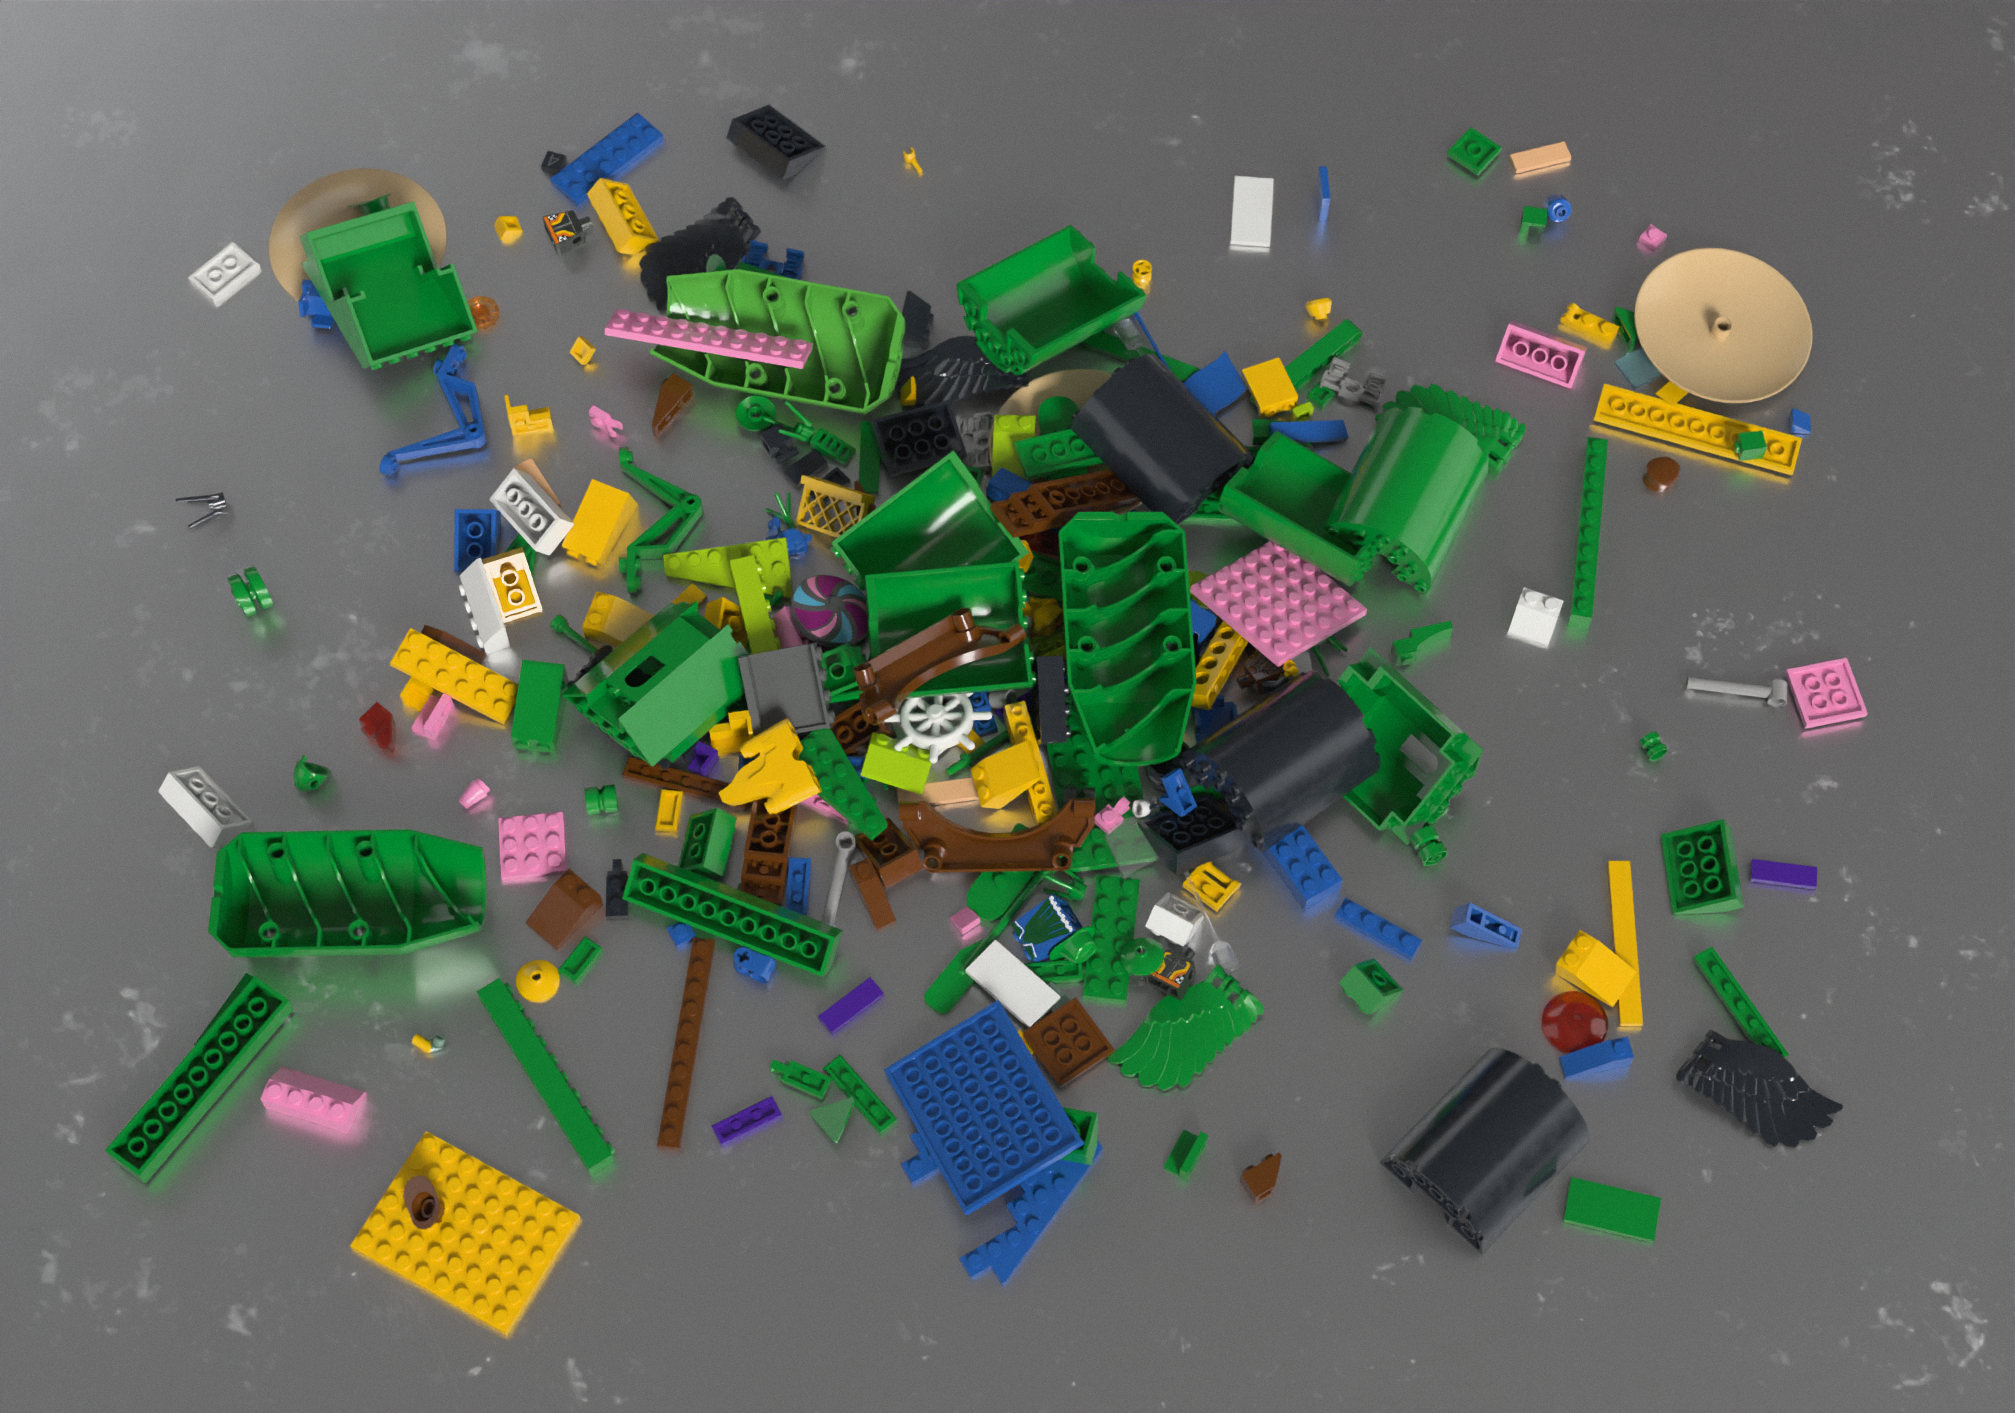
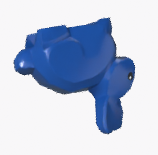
[765,516,812,556]

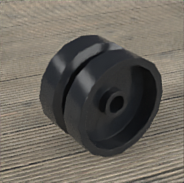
[1146,741,1193,792]

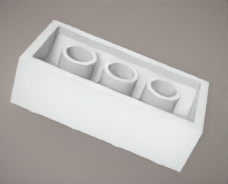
[458,558,510,655]
[158,766,253,848]

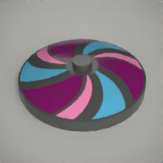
[790,575,869,648]

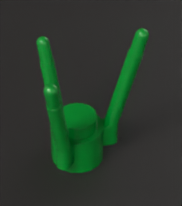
[763,401,814,442]
[1312,635,1348,677]
[1043,869,1088,902]

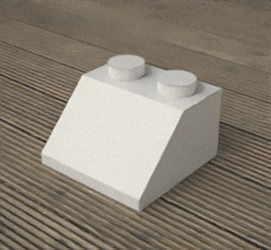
[1508,587,1564,647]
[1145,892,1206,947]

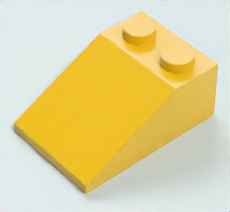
[482,547,543,623]
[582,591,655,647]
[970,740,1041,809]
[1556,930,1637,1008]

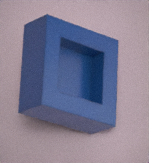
[667,921,696,949]

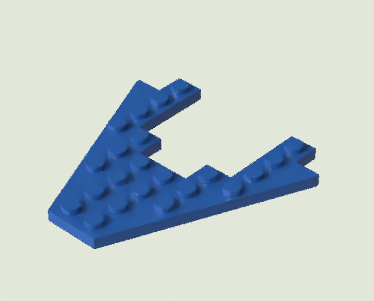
[901,1133,1103,1286]

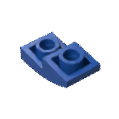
[968,692,998,737]

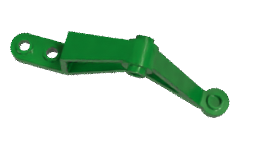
[619,447,703,593]

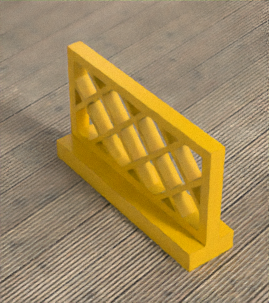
[796,475,876,538]

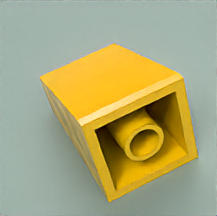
[562,479,638,566]

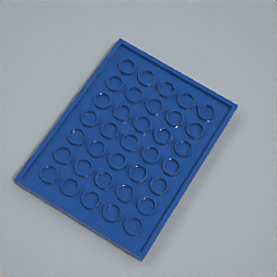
[884,1000,1084,1216]

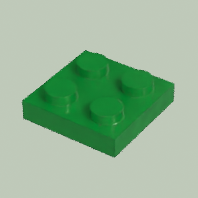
[1447,127,1502,176]

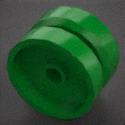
[227,564,274,618]

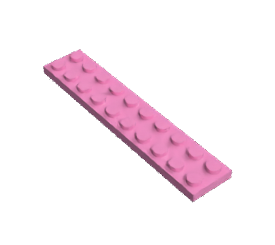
[605,309,812,369]

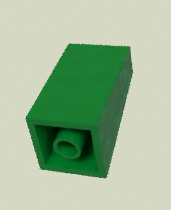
[511,660,569,752]

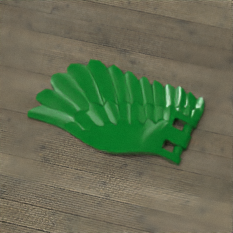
[1375,383,1526,475]
[1107,964,1264,1091]

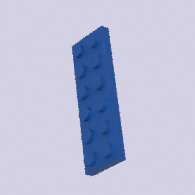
[550,112,664,206]

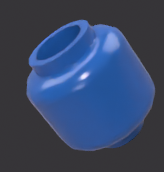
[1543,194,1572,223]

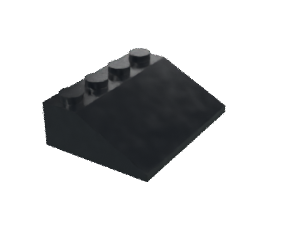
[726,105,826,180]
[869,400,967,477]
[1030,656,1070,746]
[1138,794,1246,876]

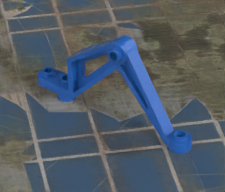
[380,343,487,476]

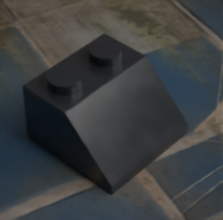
[902,291,934,350]

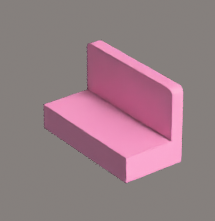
[411,693,454,740]

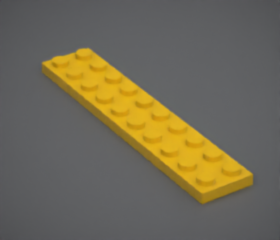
[1594,383,1802,475]

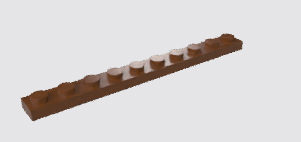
[657,937,716,1151]

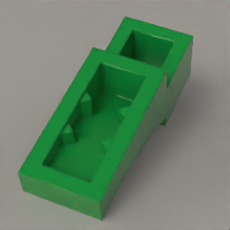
[1391,621,1453,665]

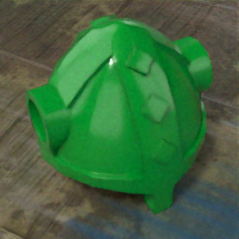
[293,755,331,792]

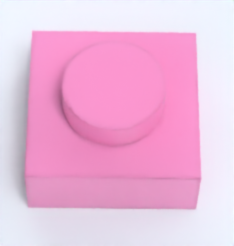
[1639,224,1667,252]

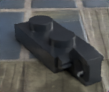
[605,859,629,919]

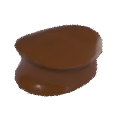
[1642,457,1680,492]

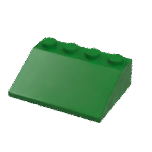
[1661,819,1744,915]

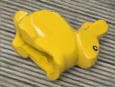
[1028,596,1064,637]

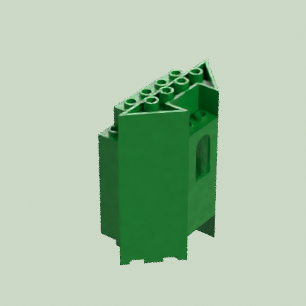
[561,601,749,767]
[1337,647,1483,845]

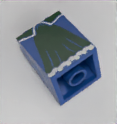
[1011,894,1083,962]

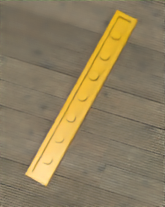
[1607,861,1643,1027]

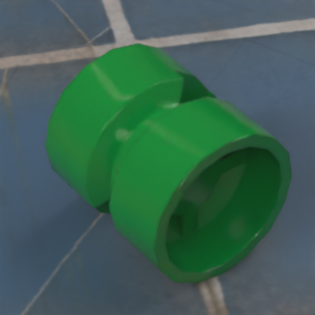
[584,784,618,815]
[1409,826,1448,866]

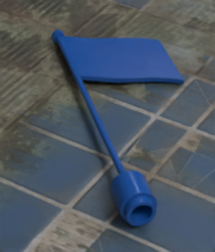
[1134,312,1246,414]

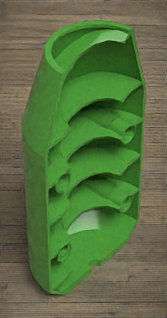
[650,269,905,414]

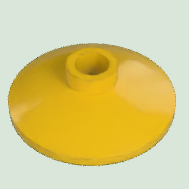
[515,960,560,1002]

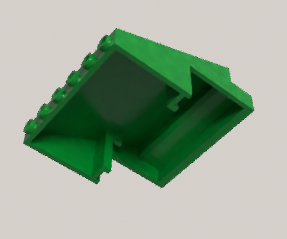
[299,202,478,370]

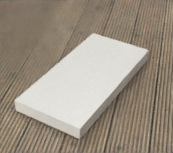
[1230,176,1274,247]
[965,940,1060,1028]

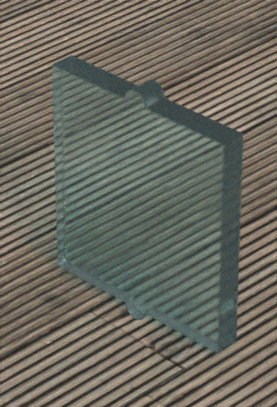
[1614,348,1662,390]

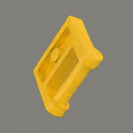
[1183,861,1241,912]

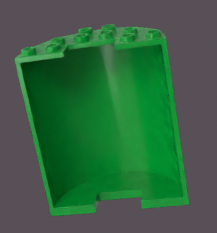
[957,225,1146,375]
[1322,407,1490,595]
[1218,431,1377,586]
[830,451,1029,591]
[865,562,1036,699]

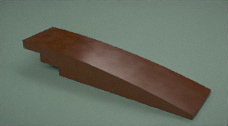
[990,470,1140,538]
[740,798,798,906]

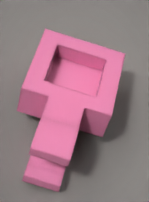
[589,405,623,438]
[1095,797,1130,835]

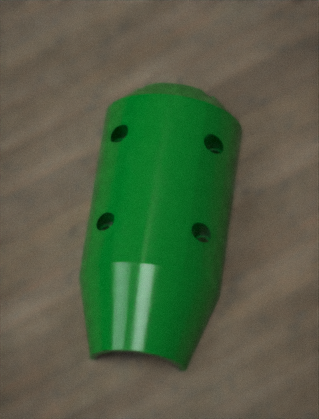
[1058,512,1196,767]
[208,829,487,958]

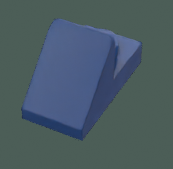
[1159,768,1197,817]

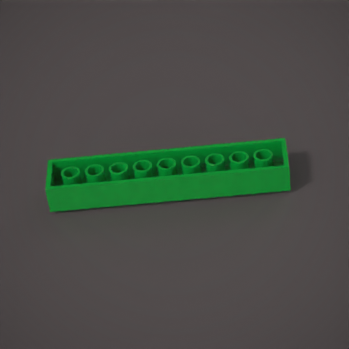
[622,853,843,977]
[105,977,294,1184]

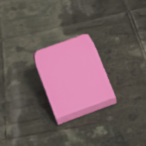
[950,906,980,935]

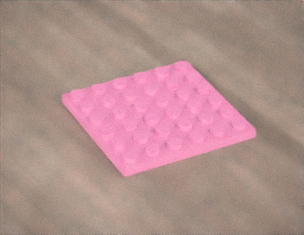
[1190,541,1367,667]

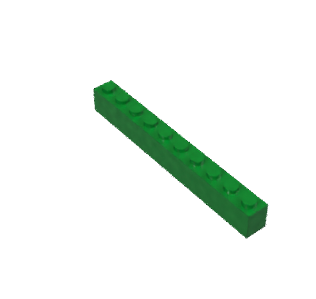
[1567,437,1608,629]
[476,978,615,1176]

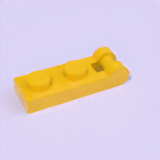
[1560,303,1619,346]

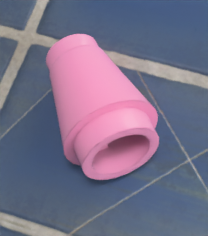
[458,778,490,809]

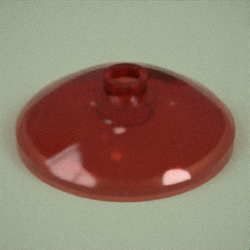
[1541,991,1608,1054]

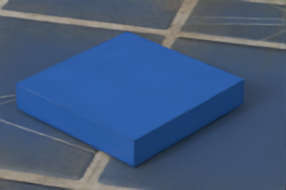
[1316,166,1330,222]

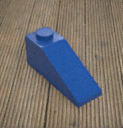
[1450,902,1522,949]
[1559,1037,1634,1079]

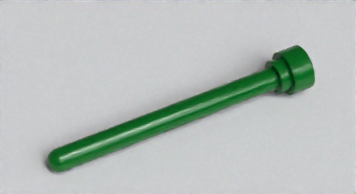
[550,614,598,655]

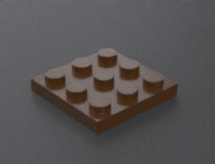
[1023,997,1115,1089]

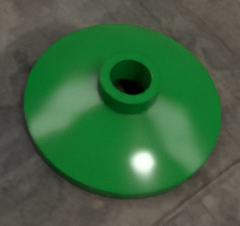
[736,395,776,431]
[1120,938,1164,976]

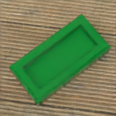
[558,936,603,984]

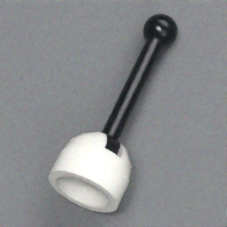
[1132,799,1166,817]

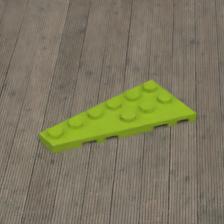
[663,538,794,599]

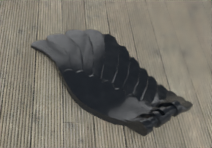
[639,197,761,311]
[896,336,1029,407]

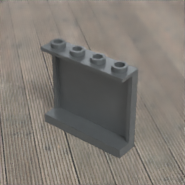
[738,642,835,736]

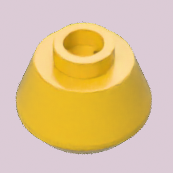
[1305,297,1332,320]

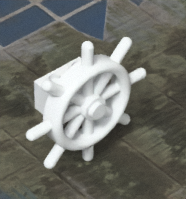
[884,693,992,763]

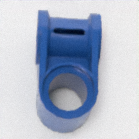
[733,947,777,984]

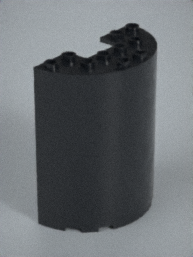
[1070,354,1256,525]
[1179,671,1380,853]
[1379,1048,1590,1255]

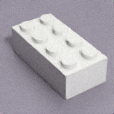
[489,468,574,556]

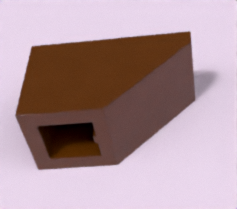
[1240,1152,1282,1204]

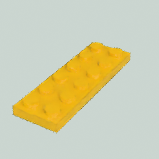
[390,628,519,725]

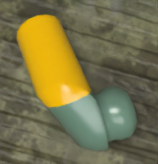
[412,1034,445,1053]

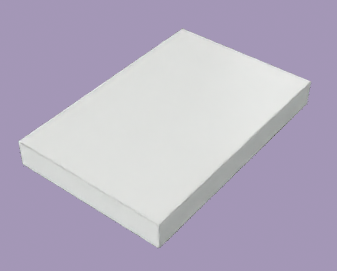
[188,242,260,304]

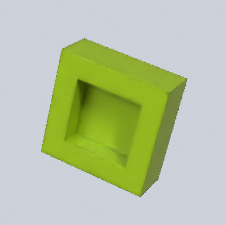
[1290,402,1314,422]

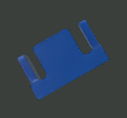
[298,279,335,329]
[1191,695,1238,744]

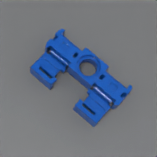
[741,240,804,280]

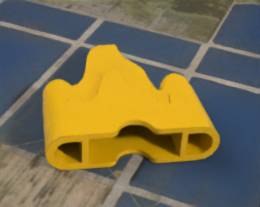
[719,718,822,814]

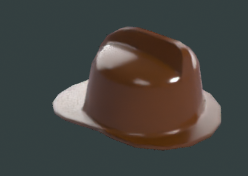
[403,1176,445,1230]

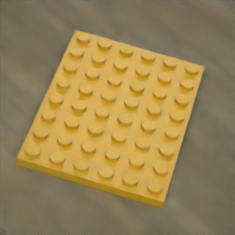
[350,1131,580,1335]

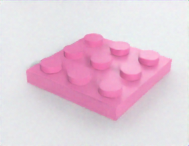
[1785,658,1867,729]
[498,812,567,881]

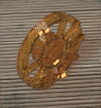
[467,296,499,330]

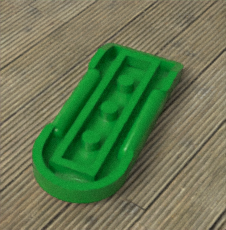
[1038,396,1087,481]
[967,823,1036,922]

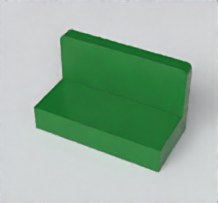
[1163,1130,1209,1181]

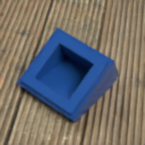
[1789,409,1811,434]

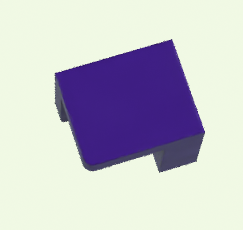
[688,741,719,777]

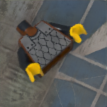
[1237,649,1298,694]

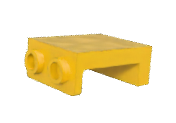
[1241,357,1298,418]

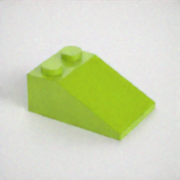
[992,415,1036,481]

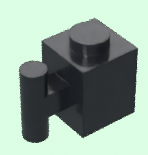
[761,423,799,465]

